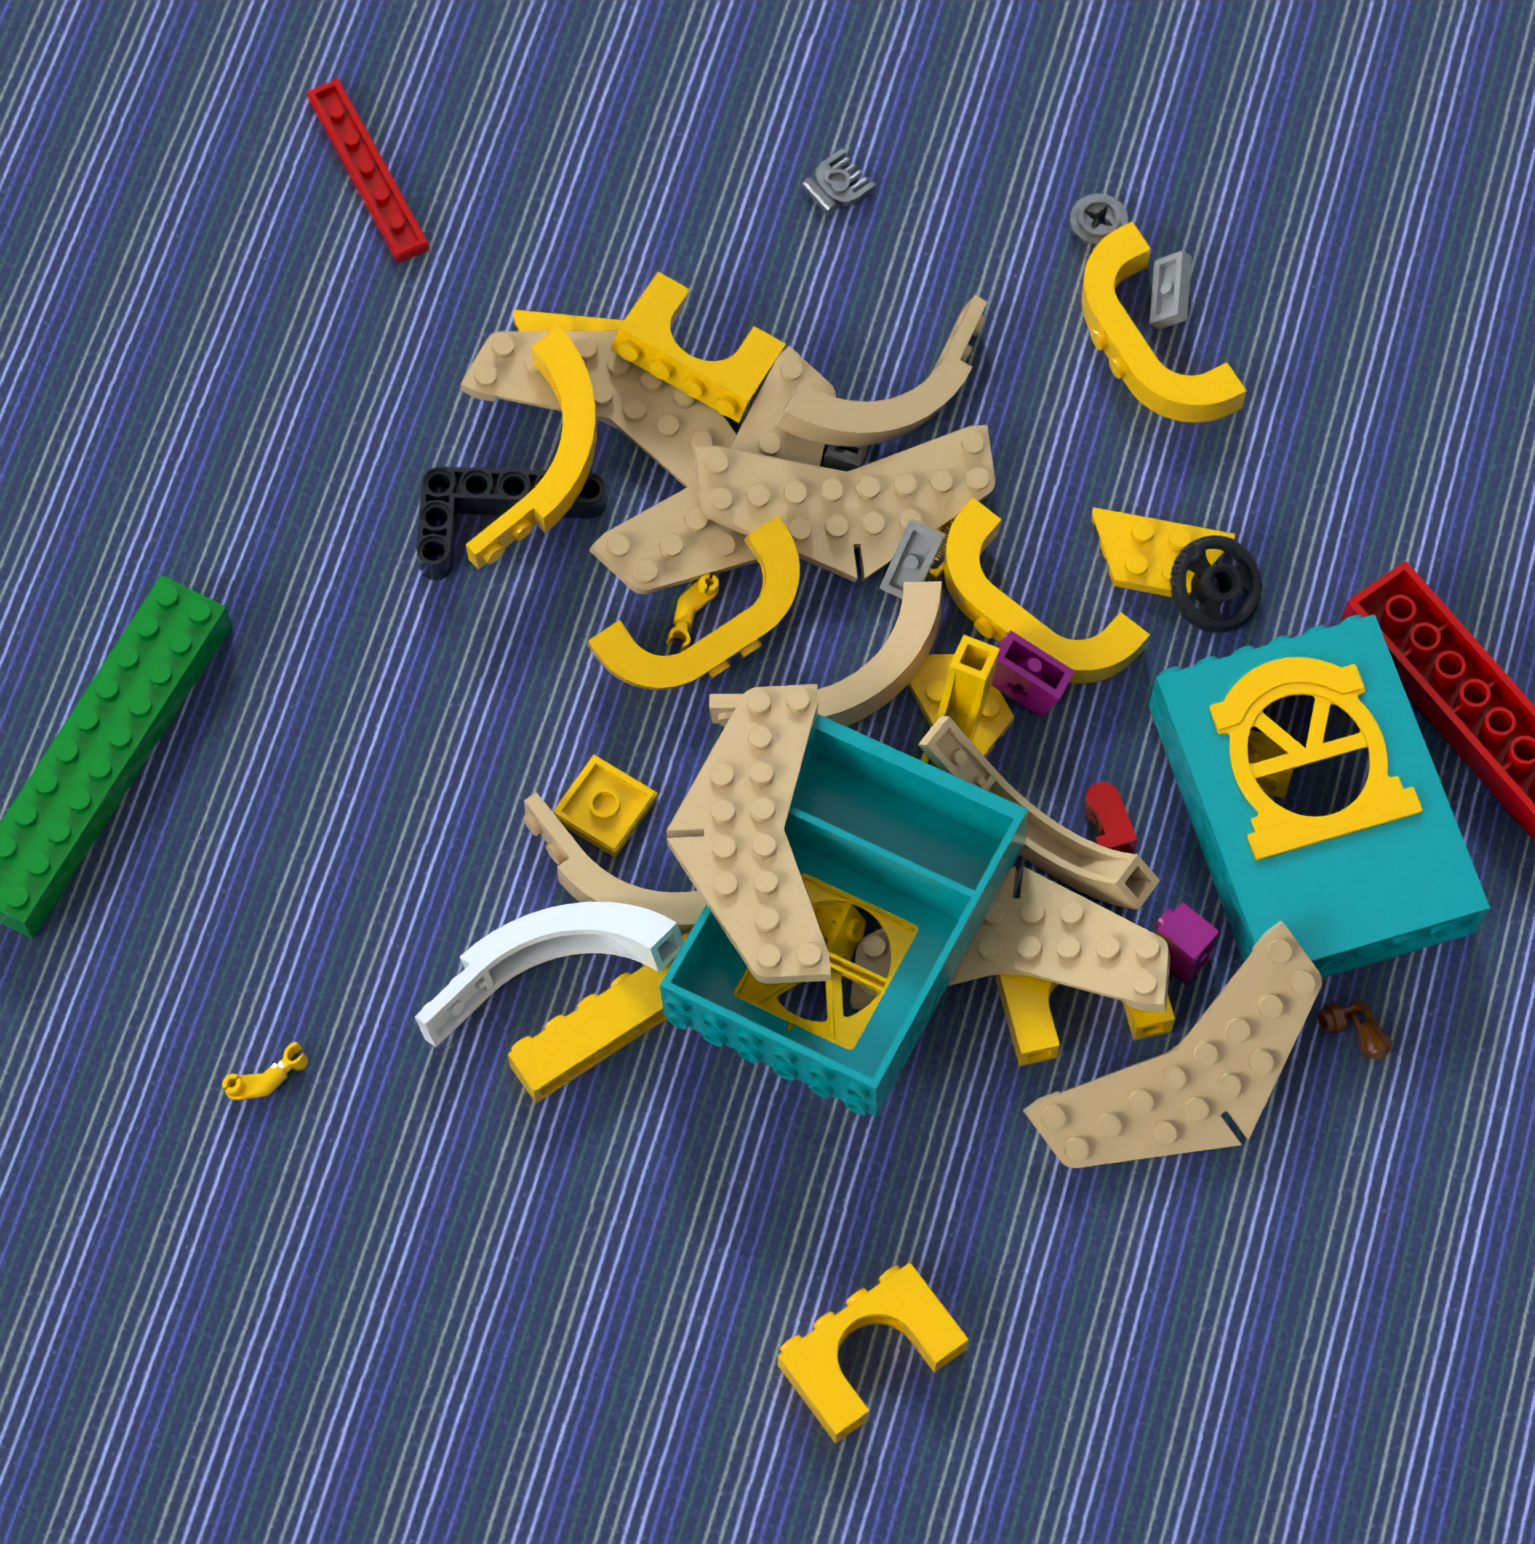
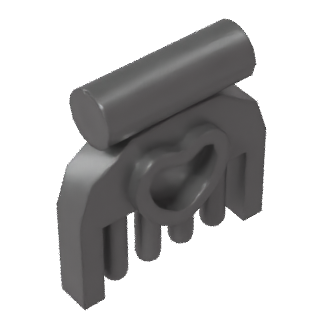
[801,149,876,215]

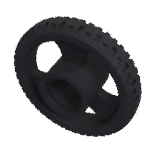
[1170,535,1262,633]

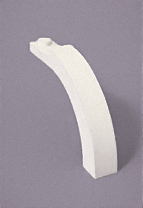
[415,902,684,1047]

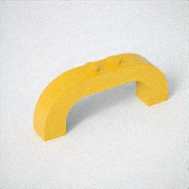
[1081,222,1246,423]
[943,497,1150,684]
[587,515,800,690]

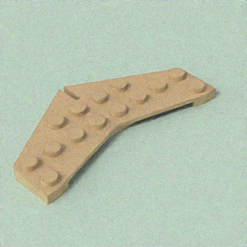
[460,331,737,488]
[589,346,836,594]
[693,425,995,582]
[666,684,831,983]
[850,866,1170,1012]
[1023,921,1322,1168]

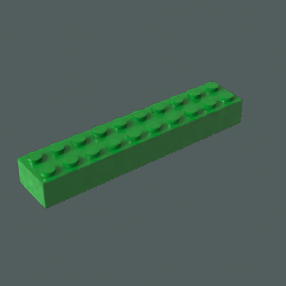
[0,575,232,939]

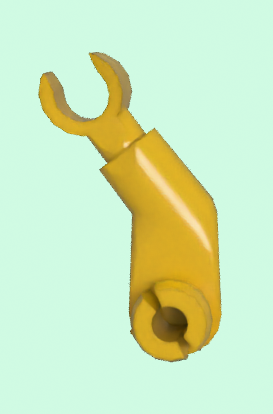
[666,573,719,652]
[222,1042,308,1100]

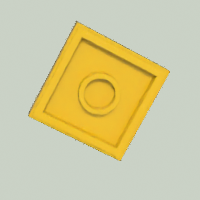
[553,755,658,858]

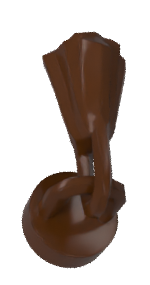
[1318,1000,1392,1060]

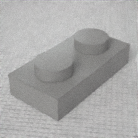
[1149,250,1192,330]
[879,519,946,599]

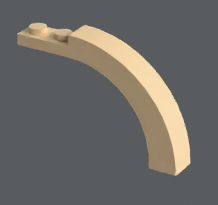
[775,295,987,447]
[709,582,943,727]
[918,716,1160,910]
[523,792,706,935]

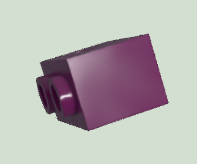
[991,630,1075,718]
[1154,902,1220,986]

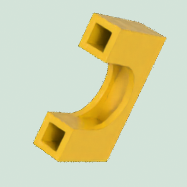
[611,272,786,423]
[995,974,1175,1066]
[778,1262,969,1444]

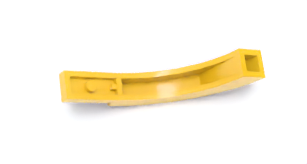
[466,325,597,570]
[921,635,1000,769]

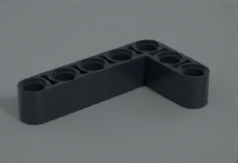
[416,467,607,581]

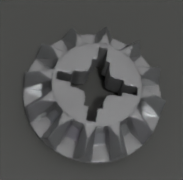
[1070,194,1128,246]

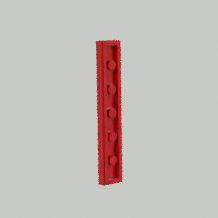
[306,78,430,264]

